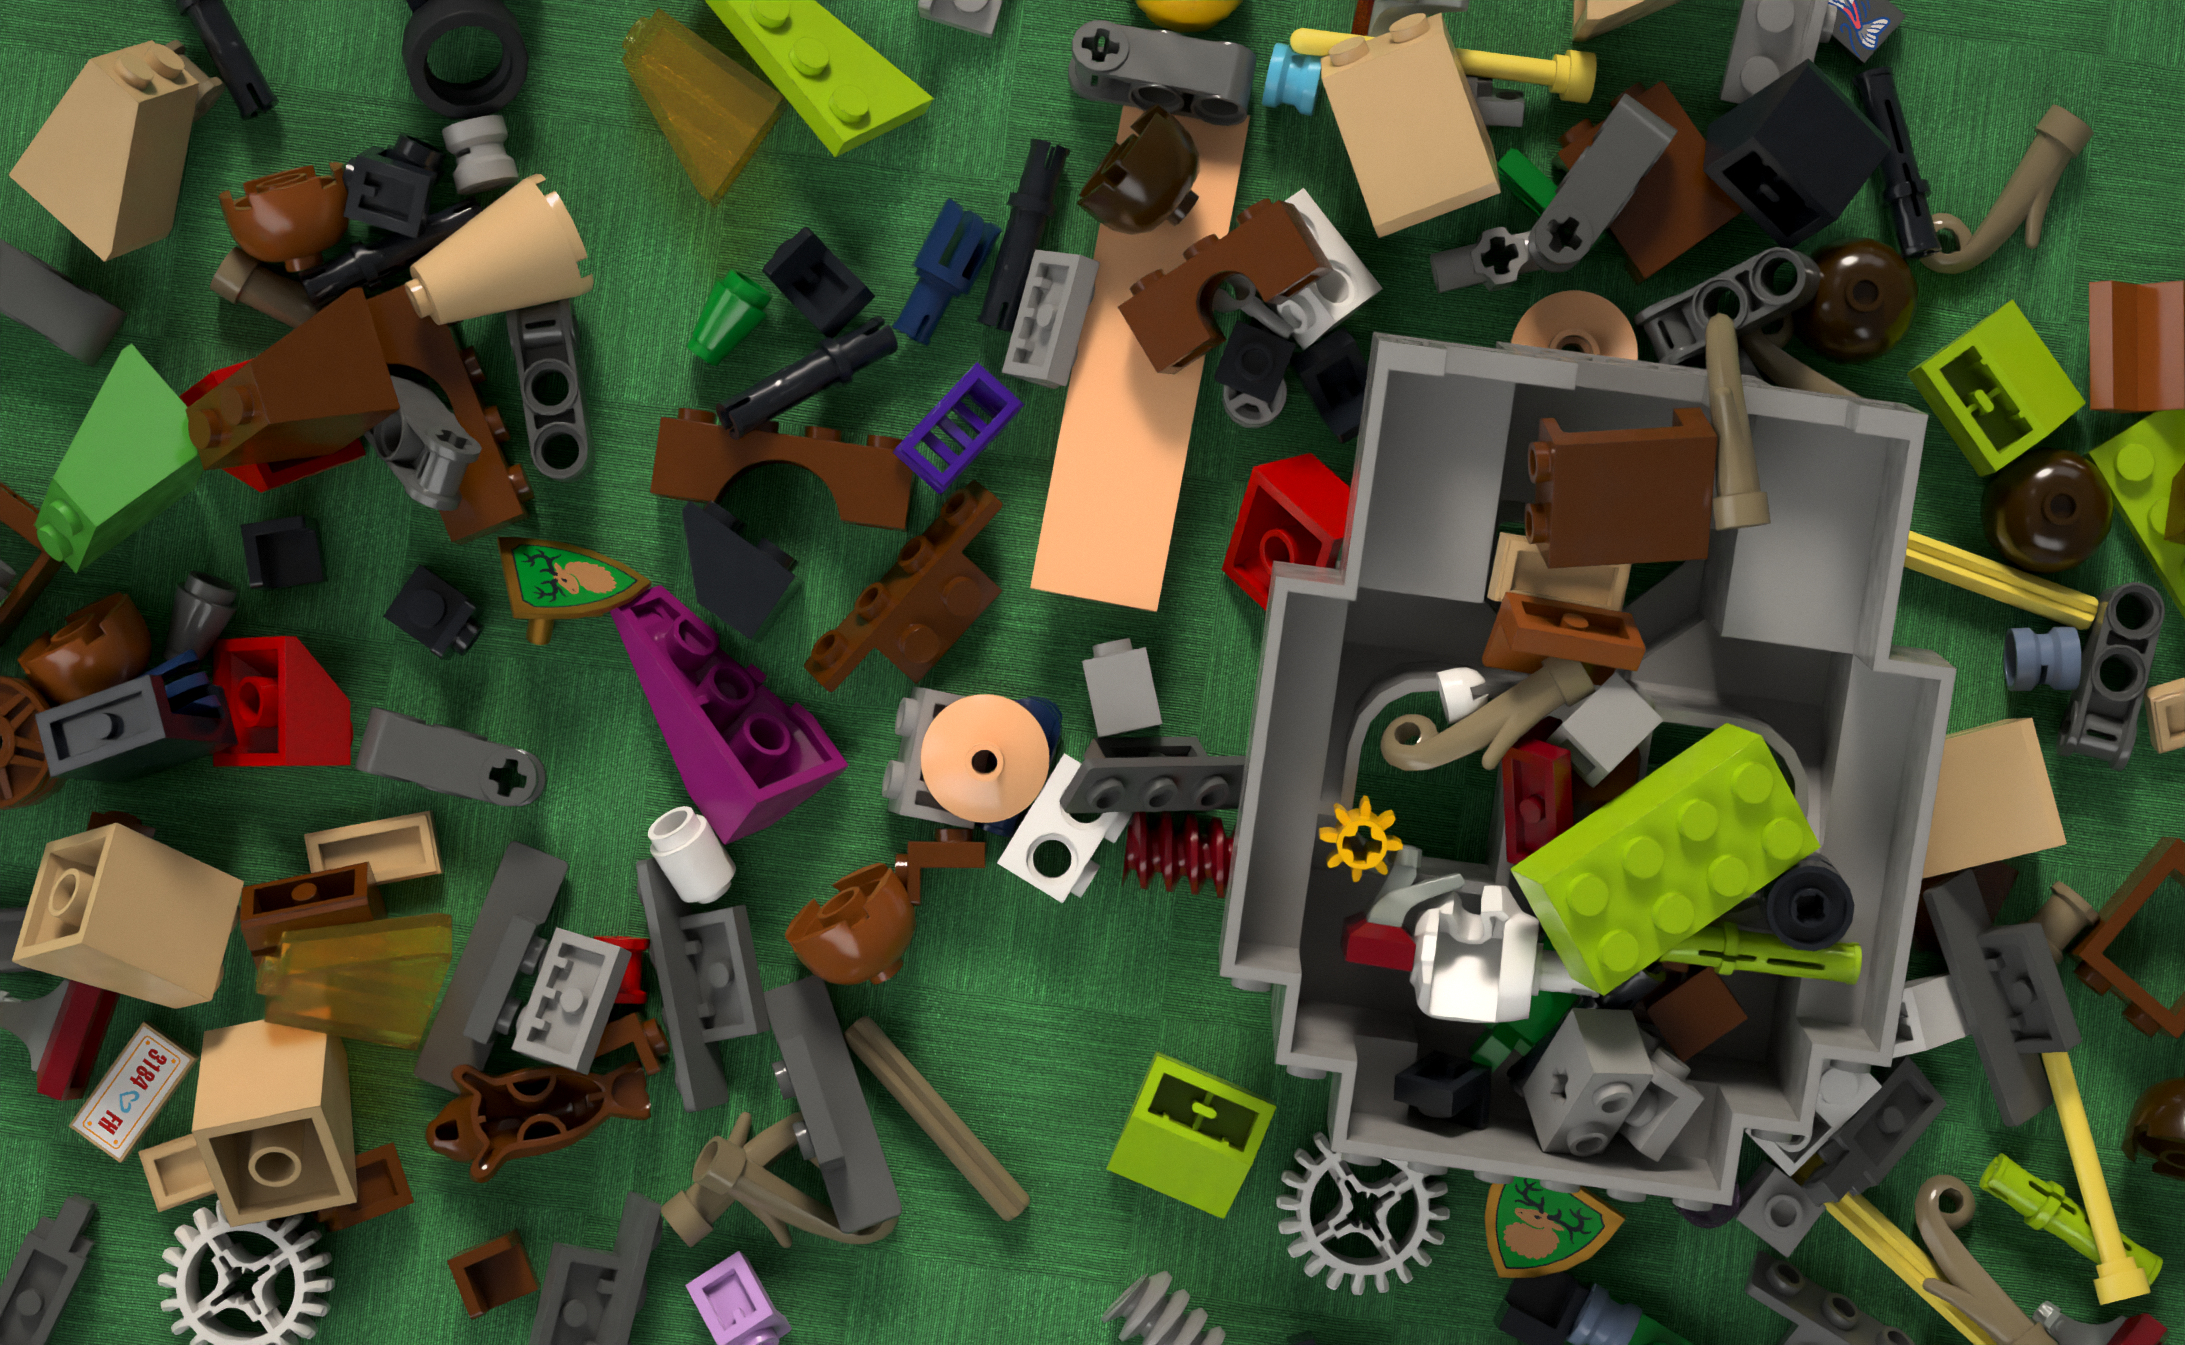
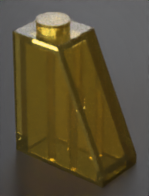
[621,8,788,209]
[256,913,452,1051]

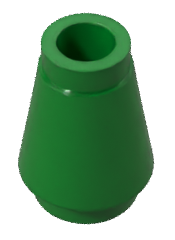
[686,268,773,367]

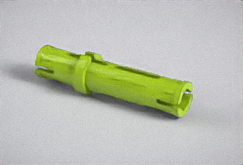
[1657,921,1862,985]
[1979,1153,2163,1287]

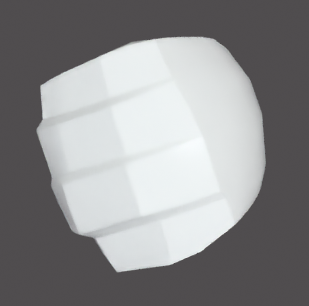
[1410,885,1599,1023]

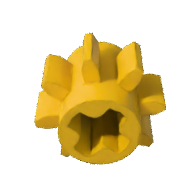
[1319,795,1403,883]

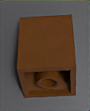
[185,287,400,471]

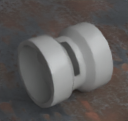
[442,115,519,195]

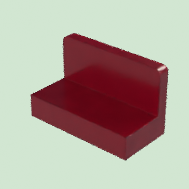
[1502,716,1574,865]

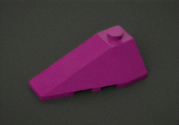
[610,585,849,845]

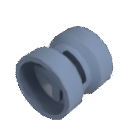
[2003,627,2081,691]

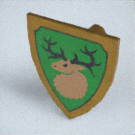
[497,536,652,645]
[1484,1176,1627,1278]

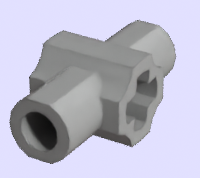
[1430,227,1562,294]

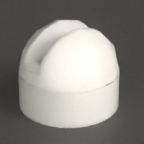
[1436,667,1489,724]

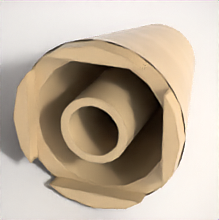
[404,174,594,325]

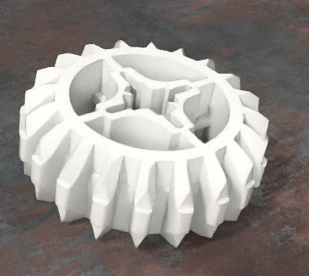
[1276,1131,1450,1295]
[158,1200,335,1345]

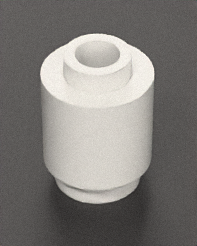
[648,806,736,904]

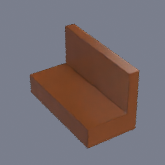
[2089,280,2185,414]
[1482,592,1646,686]

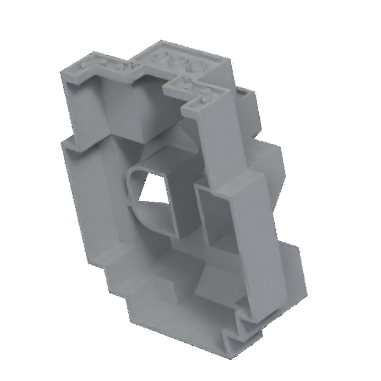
[1219,332,1957,1211]

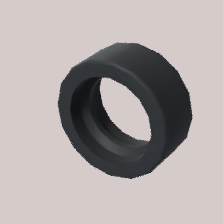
[402,0,529,119]

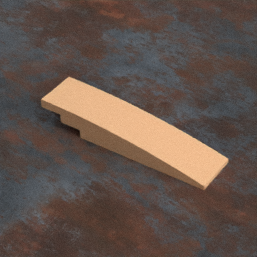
[1030,105,1250,613]

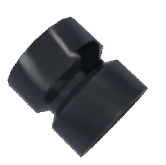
[1755,851,1855,952]

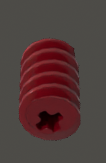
[1121,811,1236,898]

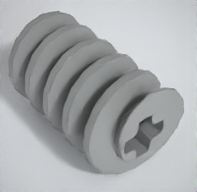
[1100,1271,1226,1345]

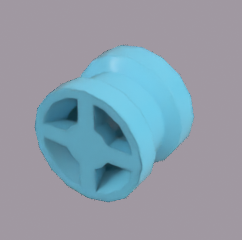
[1262,43,1323,116]

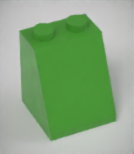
[34,343,204,574]

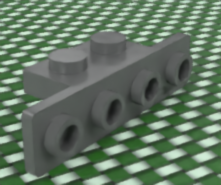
[1059,736,1246,813]
[414,841,569,1095]
[636,858,771,1113]
[1923,869,2082,1127]
[763,975,902,1234]
[528,1191,663,1345]
[1745,1251,1917,1345]

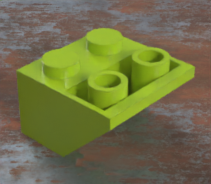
[1906,299,2086,477]
[1106,1051,1277,1219]

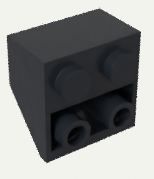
[1703,58,1891,249]
[682,499,805,644]

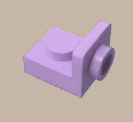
[685,1251,792,1345]

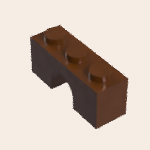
[1118,198,1334,375]

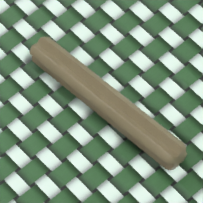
[843,1015,1030,1222]

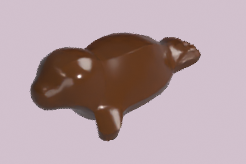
[425,1061,651,1183]

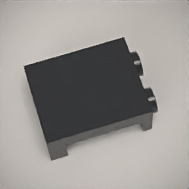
[35,674,238,783]

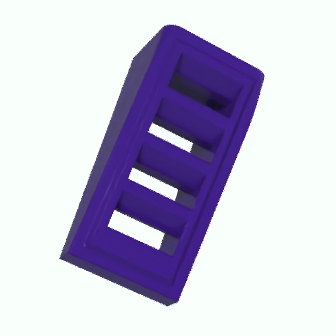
[893,362,1025,496]

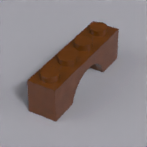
[366,285,535,545]
[650,408,916,532]

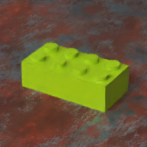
[1510,723,1821,996]

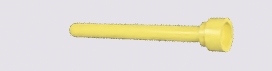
[1290,28,1597,104]
[2041,1052,2151,1305]

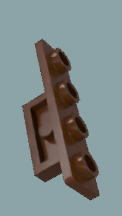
[804,480,1003,692]

